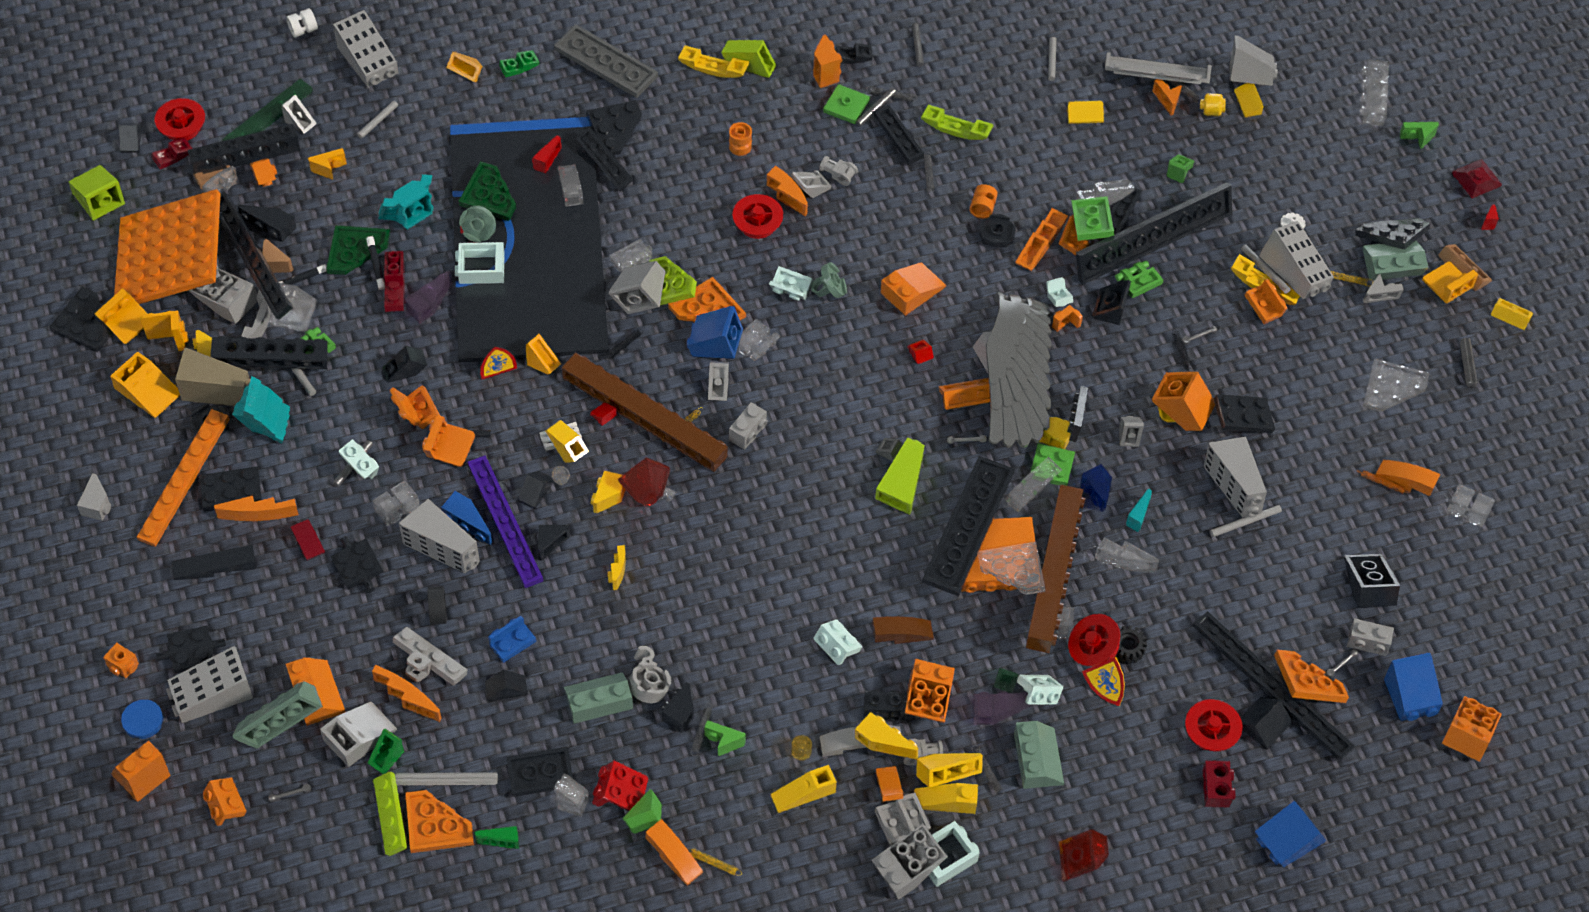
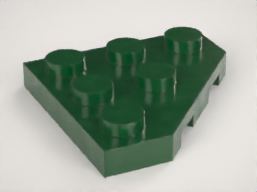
[458,161,516,221]
[326,225,391,275]

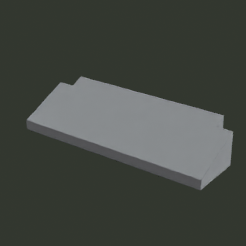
[1105,52,1212,84]

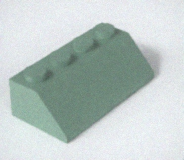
[232,681,323,749]

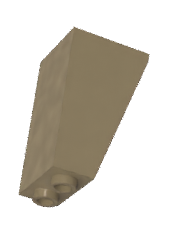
[175,348,251,406]

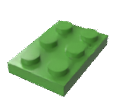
[1071,196,1114,241]

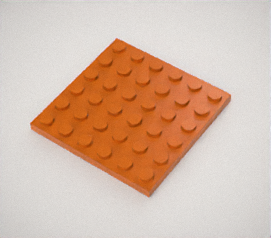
[114,189,221,304]

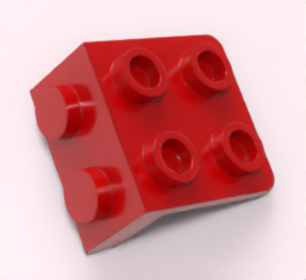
[592,760,648,811]

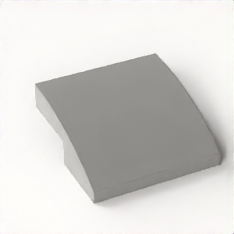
[875,793,931,846]

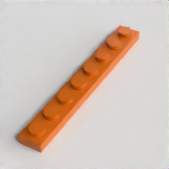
[137,409,230,547]

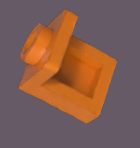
[1052,305,1082,332]

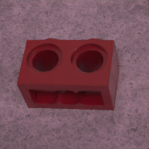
[1202,761,1236,808]

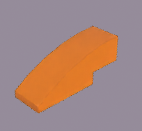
[767,165,808,216]
[1375,460,1440,496]
[646,819,703,885]

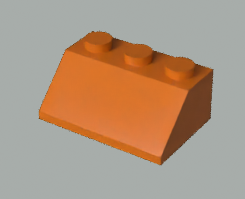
[286,657,346,726]

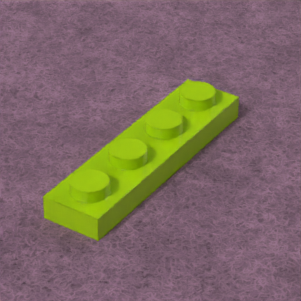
[373,772,407,856]

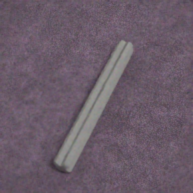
[395,772,498,785]

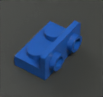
[488,616,536,663]

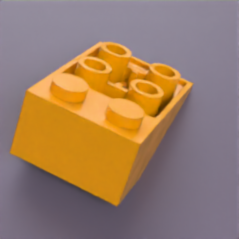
[110,351,180,418]

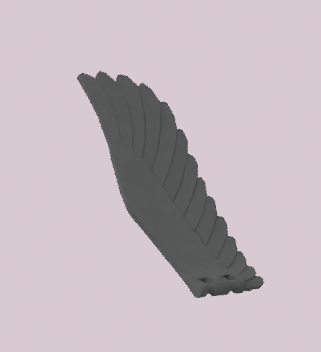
[986,292,1052,448]

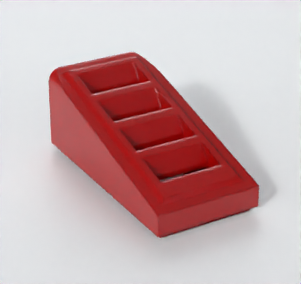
[532,136,561,173]

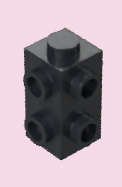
[864,690,906,721]

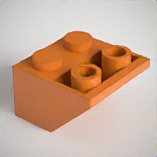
[813,35,842,88]

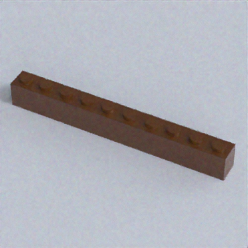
[562,353,728,472]
[1026,484,1085,653]

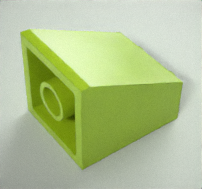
[68,165,125,221]

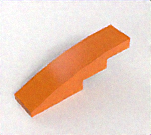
[1015,208,1068,271]
[214,496,299,521]
[372,665,442,722]

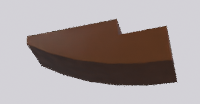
[872,616,934,644]

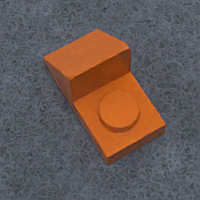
[1153,79,1182,115]

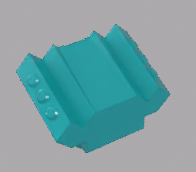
[378,174,434,230]
[232,376,290,444]

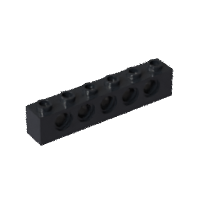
[187,124,300,175]
[211,336,328,369]

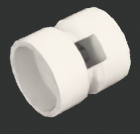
[286,8,318,38]

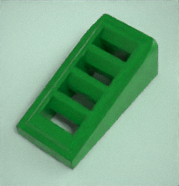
[475,826,519,849]

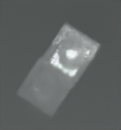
[202,166,238,193]

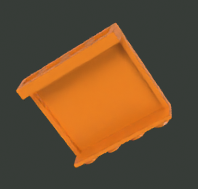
[961,517,1040,593]

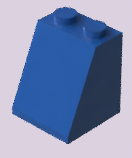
[687,306,743,359]
[1384,653,1443,721]
[1255,801,1327,867]

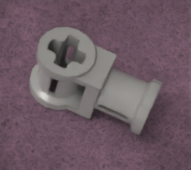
[819,156,858,186]
[903,739,943,765]

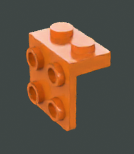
[390,385,440,429]
[422,415,475,467]

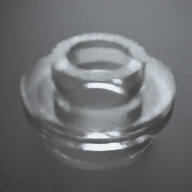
[552,466,570,485]

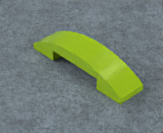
[921,105,993,140]

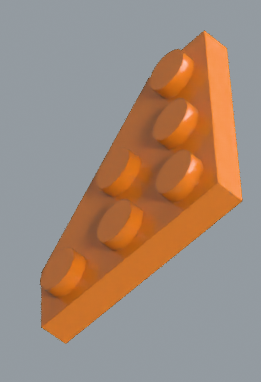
[668,277,746,322]
[1274,650,1349,703]
[406,790,474,853]

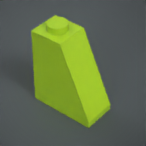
[721,40,776,78]

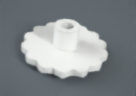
[1280,213,1305,229]

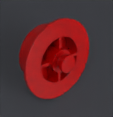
[155,98,205,141]
[733,194,783,239]
[1068,614,1120,667]
[1185,699,1242,751]

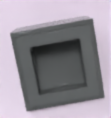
[876,438,903,461]

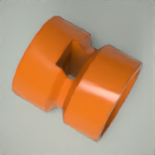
[729,122,752,156]
[970,184,998,219]

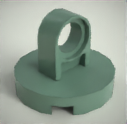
[459,206,496,243]
[811,262,847,298]

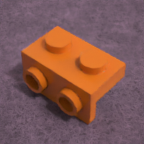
[1059,214,1090,255]
[1244,279,1287,324]
[203,778,247,826]

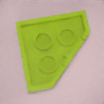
[649,256,697,305]

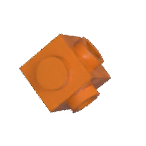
[250,158,277,187]
[103,642,139,679]

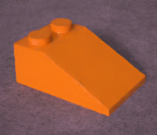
[881,262,946,316]

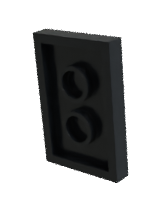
[1213,394,1275,433]
[199,466,262,512]
[507,747,574,797]

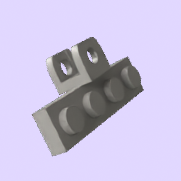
[393,627,468,686]

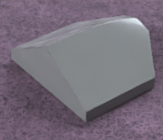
[791,170,832,198]

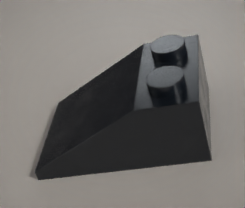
[1344,554,1400,608]

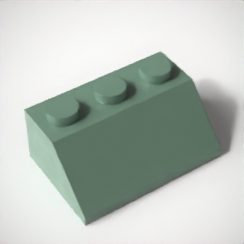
[1362,241,1428,281]
[564,672,633,724]
[1014,721,1064,789]

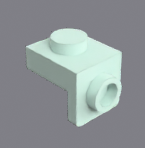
[1046,277,1073,307]

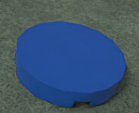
[121,700,164,739]

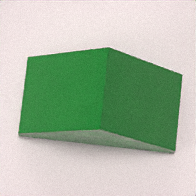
[368,728,404,774]

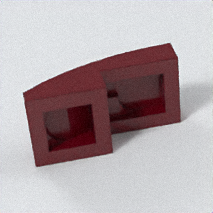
[151,138,193,169]
[290,519,325,561]

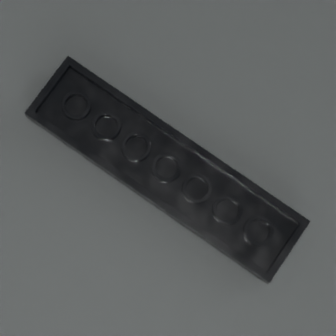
[922,456,1015,596]

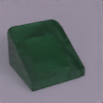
[993,667,1019,693]

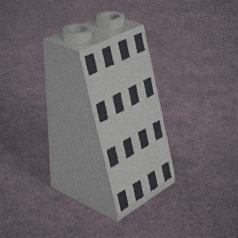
[333,10,398,88]
[1259,221,1334,299]
[1204,437,1267,518]
[399,499,480,573]
[166,646,253,723]

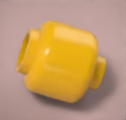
[1200,93,1226,117]

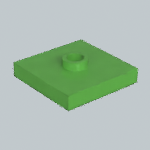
[823,84,870,124]

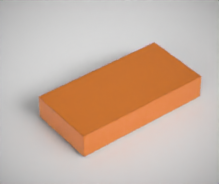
[876,766,903,801]

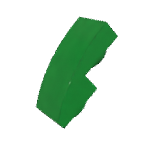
[499,50,540,78]

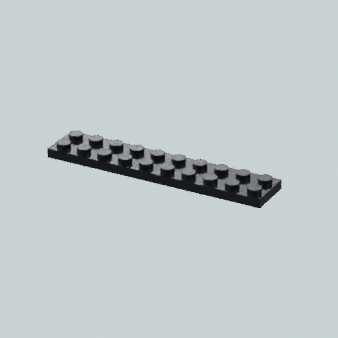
[1076,182,1232,285]

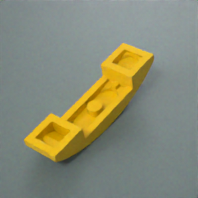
[678,46,749,78]
[1231,254,1300,306]

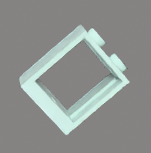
[455,242,505,284]
[928,821,979,887]

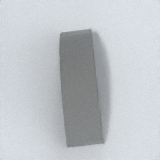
[241,290,271,351]
[820,725,901,756]

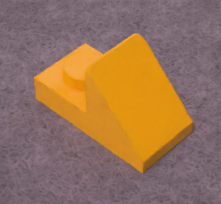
[308,148,347,180]

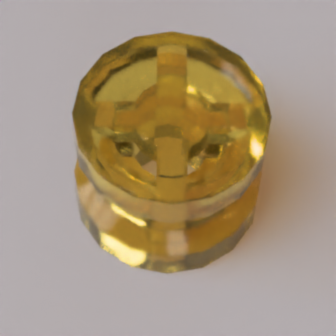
[791,735,812,761]

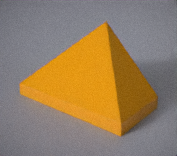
[446,52,482,82]
[526,334,561,375]

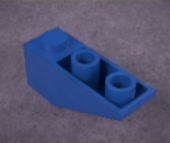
[441,491,492,545]

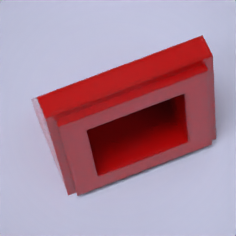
[1481,204,1499,230]
[907,340,934,364]
[590,402,617,426]

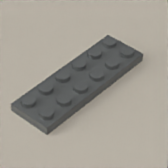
[554,24,658,98]

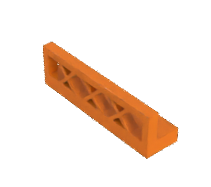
[939,378,990,410]

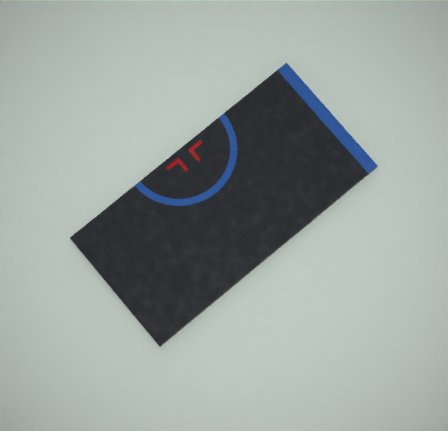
[450,117,609,363]

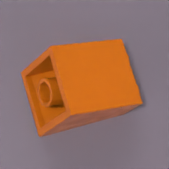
[1152,372,1215,431]
[111,741,171,802]

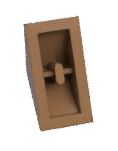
[262,239,293,273]

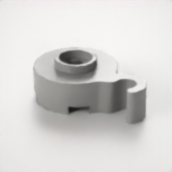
[628,646,671,703]

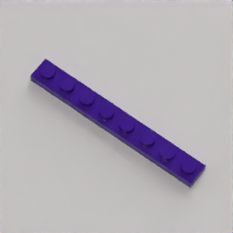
[468,455,543,588]

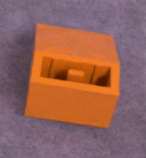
[905,659,955,723]
[1442,696,1502,762]

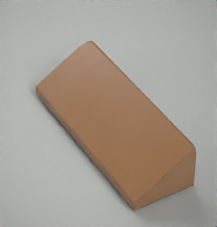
[1438,244,1492,291]

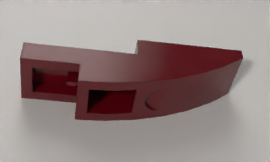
[384,251,405,312]

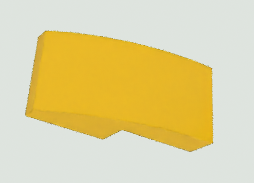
[607,545,626,590]

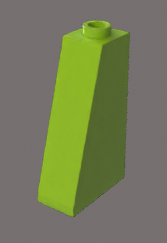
[875,437,925,515]

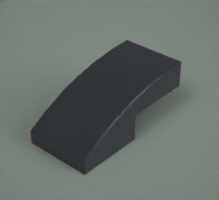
[835,43,873,64]

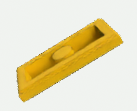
[1234,83,1263,117]
[1067,101,1104,124]
[1491,298,1533,330]

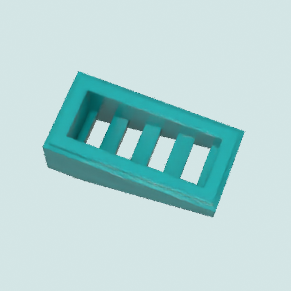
[1126,489,1152,532]

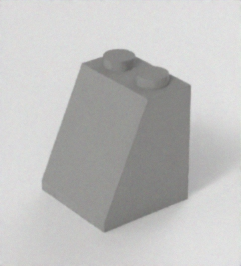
[1229,35,1278,86]
[609,261,665,314]

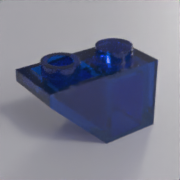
[1080,464,1112,512]

